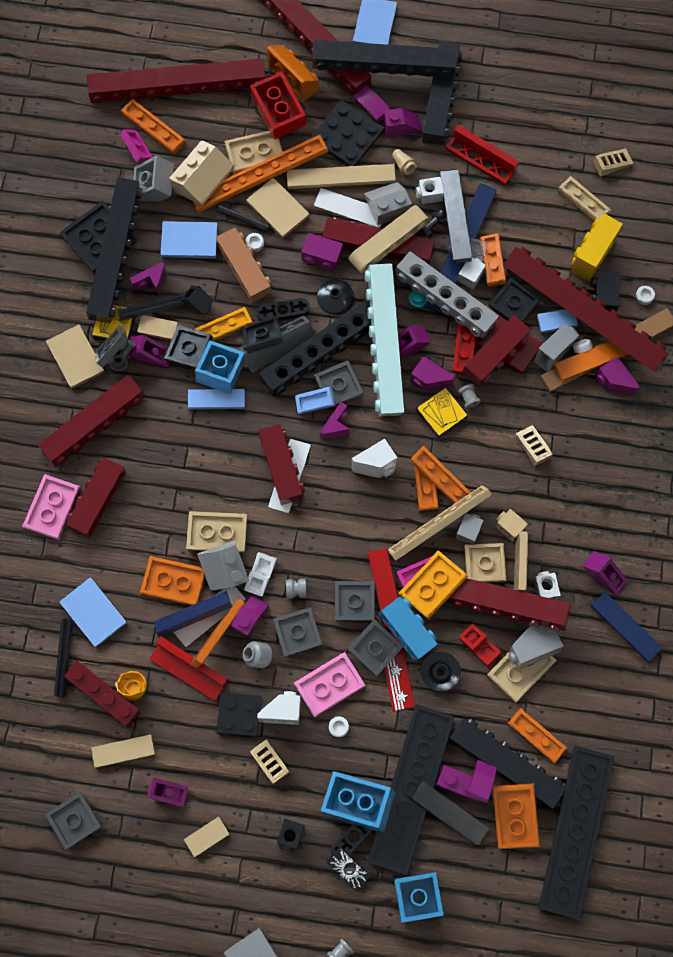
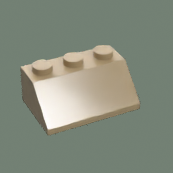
[169,140,234,205]

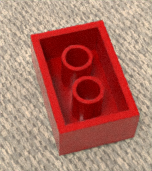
[250,72,306,140]

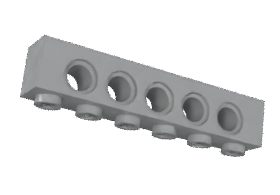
[395,251,499,339]

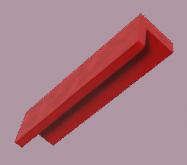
[150,636,228,701]

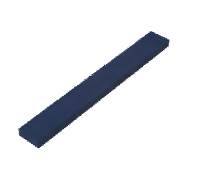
[425,183,497,314]

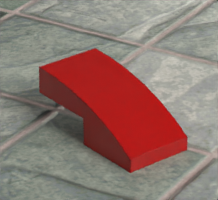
[459,623,502,668]

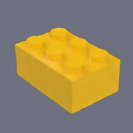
[570,213,623,282]

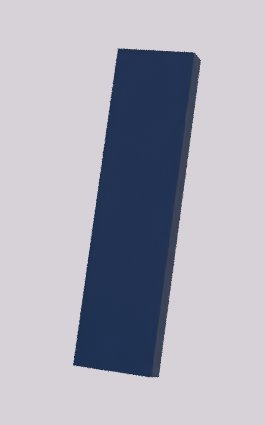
[154,591,232,638]
[591,592,662,662]

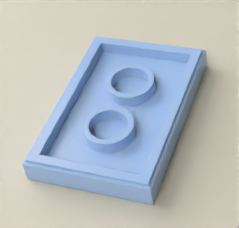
[353,0,397,44]
[161,222,218,259]
[60,577,127,648]

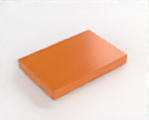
[140,556,205,606]
[492,784,540,849]

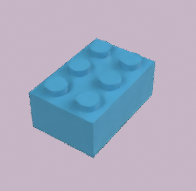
[378,597,437,660]
[321,771,396,833]

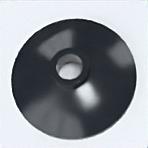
[317,279,354,314]
[421,652,461,692]

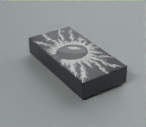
[326,846,370,891]

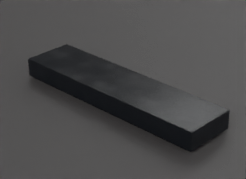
[410,781,489,846]

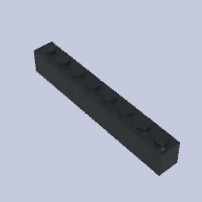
[312,40,456,78]
[86,177,143,323]

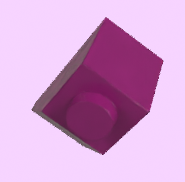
[383,108,421,137]
[398,326,431,358]
[128,335,169,368]
[410,356,455,390]
[596,357,640,395]
[583,551,628,595]
[231,595,269,639]

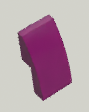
[353,85,390,122]
[467,760,497,803]

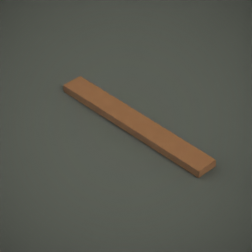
[540,308,673,393]

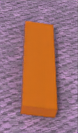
[121,99,186,155]
[554,341,629,382]
[410,446,471,504]
[191,598,244,668]

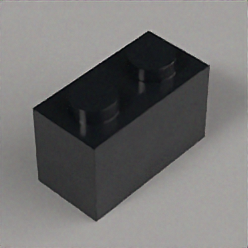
[591,270,620,311]

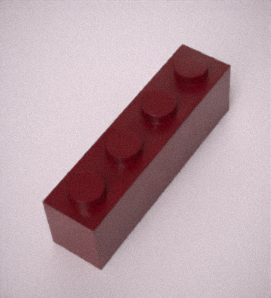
[462,315,531,387]
[258,424,305,505]
[66,457,126,539]
[64,661,142,728]

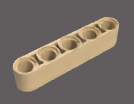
[348,205,429,273]

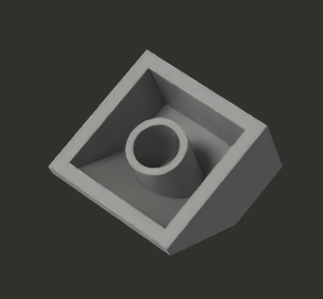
[133,156,174,202]
[364,182,412,225]
[197,540,249,590]

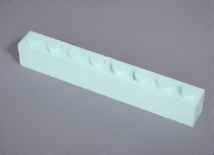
[365,264,404,417]

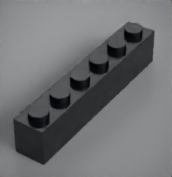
[422,40,463,145]
[449,718,566,810]

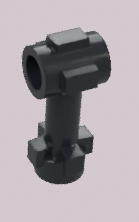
[416,210,446,238]

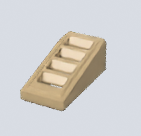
[593,148,633,177]
[516,425,553,466]
[250,740,290,785]

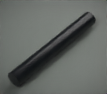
[218,205,270,232]

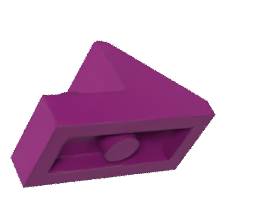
[130,262,166,294]
[320,402,349,440]
[147,777,189,807]

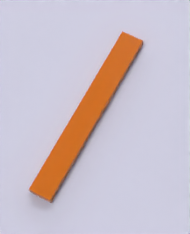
[193,135,328,213]

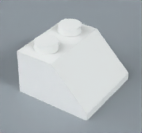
[351,439,397,478]
[257,691,301,725]

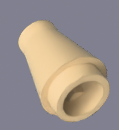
[392,149,417,175]

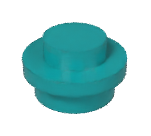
[409,291,427,308]

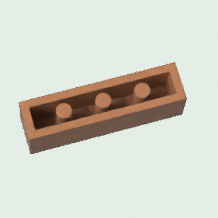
[216,228,272,303]

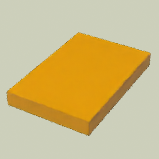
[399,551,468,620]

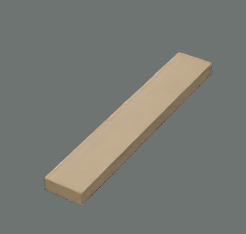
[287,164,395,189]
[387,486,492,561]

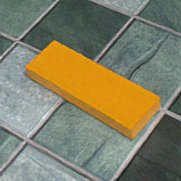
[195,307,253,342]

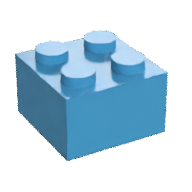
[195,340,245,394]
[394,872,444,923]

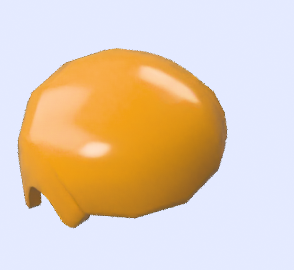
[115,671,147,701]

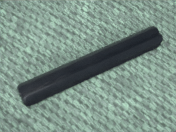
[118,294,185,320]
[54,618,72,697]

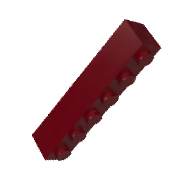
[322,217,434,265]
[37,375,144,466]
[449,578,571,632]

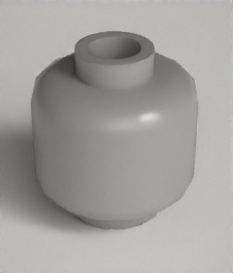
[243,641,272,668]

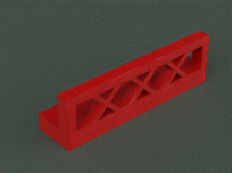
[445,125,519,185]

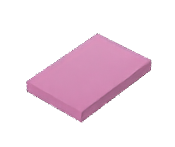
[22,474,81,540]
[294,652,366,718]

